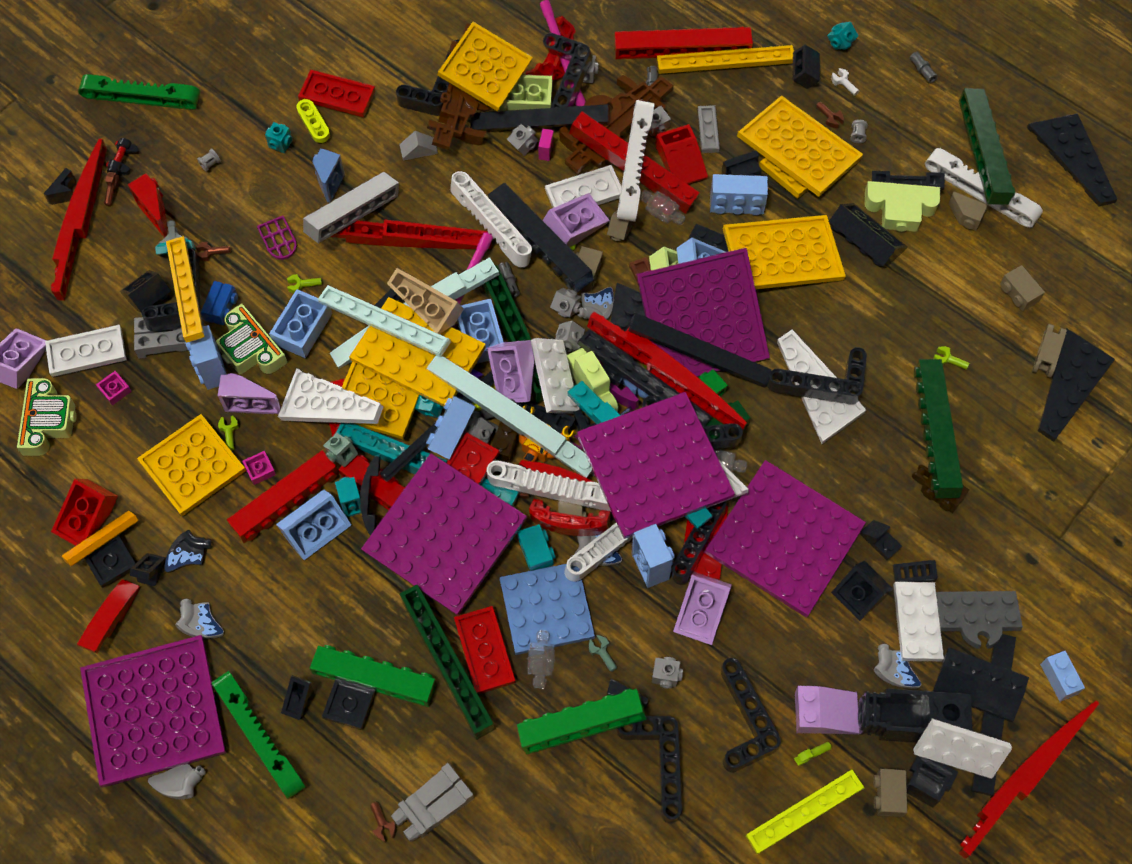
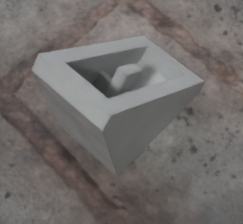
[400,131,438,161]

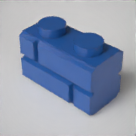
[200,281,238,325]

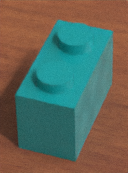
[335,477,361,517]
[517,524,555,571]

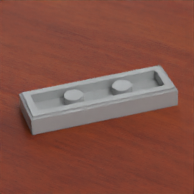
[697,106,719,153]

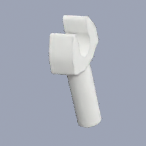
[831,68,859,96]

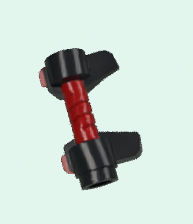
[106,138,139,176]

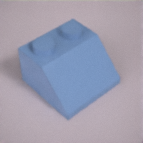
[313,149,345,203]

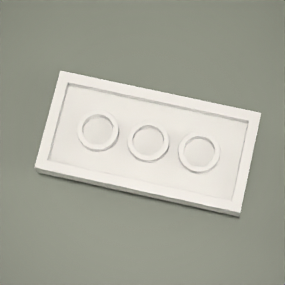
[545,165,621,208]
[45,325,127,377]
[531,338,579,414]
[893,582,944,661]
[914,719,1012,778]

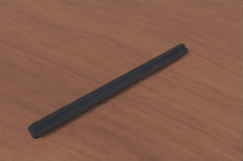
[380,370,494,482]

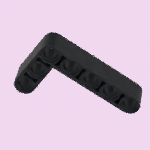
[543,33,593,128]
[396,39,460,116]
[141,249,200,331]
[767,347,867,404]
[642,396,743,449]
[672,501,726,584]
[721,658,781,772]
[617,716,682,824]

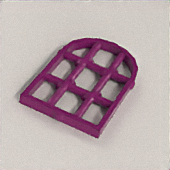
[257,216,297,260]

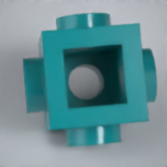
[827,22,858,50]
[265,122,292,153]
[415,395,443,418]

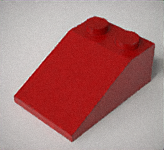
[128,173,168,238]
[51,479,118,546]

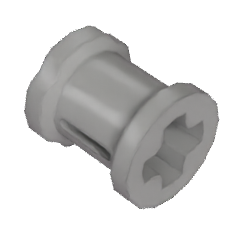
[851,120,868,143]
[197,149,221,172]

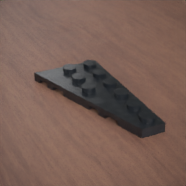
[1027,113,1117,207]
[603,283,646,386]
[1038,328,1115,442]

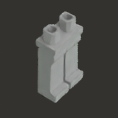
[134,317,204,358]
[391,763,474,842]

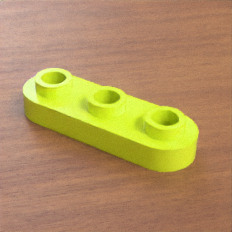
[297,99,330,143]

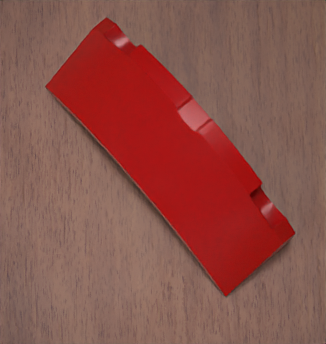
[525,16,576,81]
[529,499,611,536]

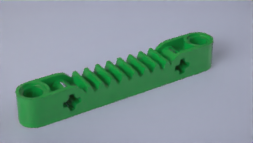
[78,74,200,110]
[211,671,306,799]

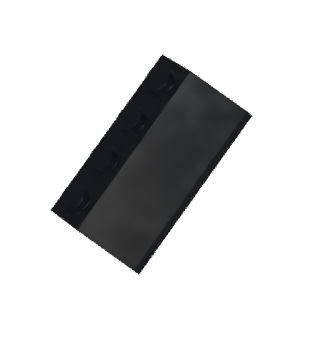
[828,203,908,266]
[933,647,1029,723]

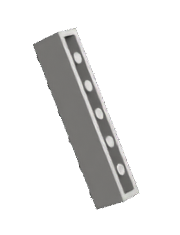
[303,172,399,244]

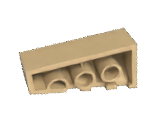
[387,268,464,334]

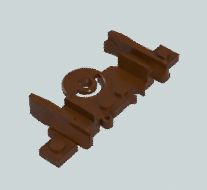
[427,23,493,150]
[559,75,674,174]

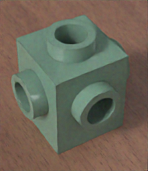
[323,433,358,467]

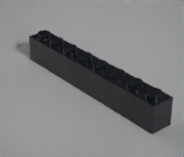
[488,182,594,293]

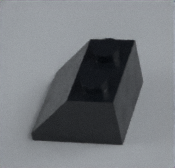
[120,270,171,313]
[831,560,893,621]

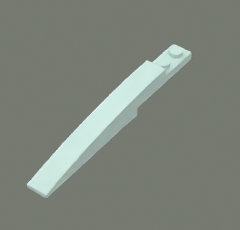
[330,257,500,369]
[426,355,592,478]

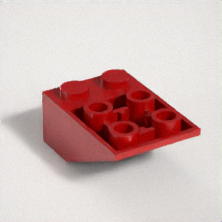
[655,124,708,184]

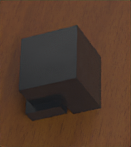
[721,150,762,176]
[906,756,958,808]

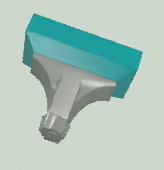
[155,221,195,256]

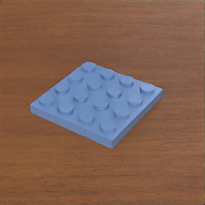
[500,564,595,655]

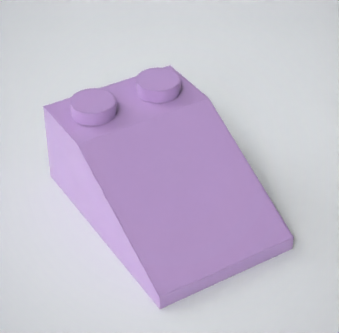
[543,193,610,247]
[0,328,46,389]
[487,340,534,403]
[218,373,281,414]
[673,572,732,645]
[795,686,859,734]

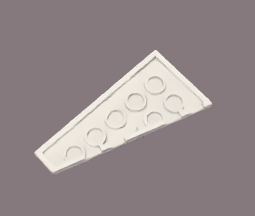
[777,330,866,444]
[278,368,383,424]

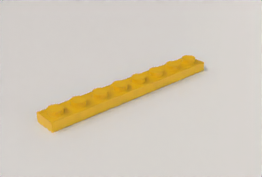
[657,45,794,74]
[166,236,205,343]

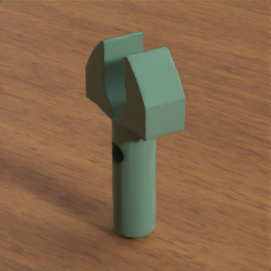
[589,635,617,672]

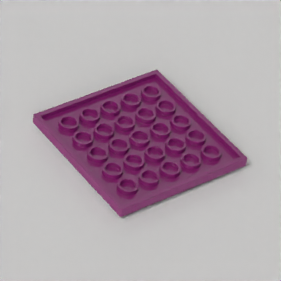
[636,248,770,376]
[577,392,735,539]
[361,453,527,616]
[704,460,866,618]
[80,635,226,788]

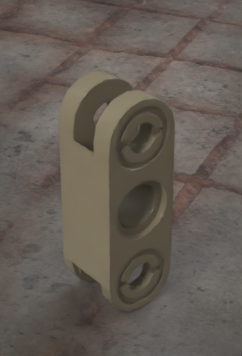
[1032,323,1067,378]

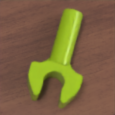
[287,274,322,293]
[933,346,970,370]
[218,416,239,451]
[794,742,832,766]

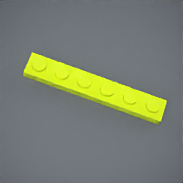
[746,770,864,855]

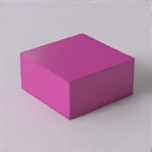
[538,129,554,161]
[96,371,132,406]
[242,451,276,485]

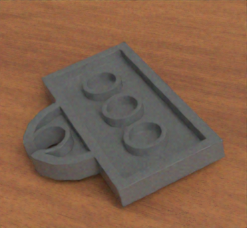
[936,591,1023,649]

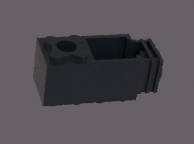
[858,689,973,743]

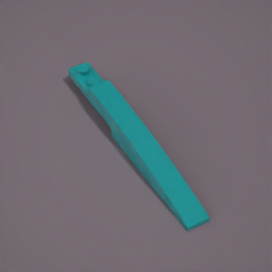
[567,381,712,529]
[335,423,519,507]

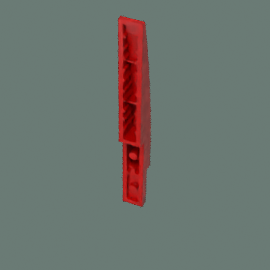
[51,139,107,301]
[330,220,492,249]
[587,312,747,430]
[958,701,1099,859]

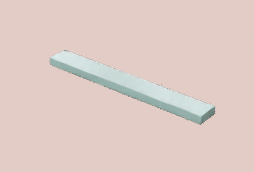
[317,285,451,357]

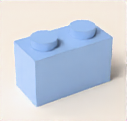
[1040,651,1085,702]

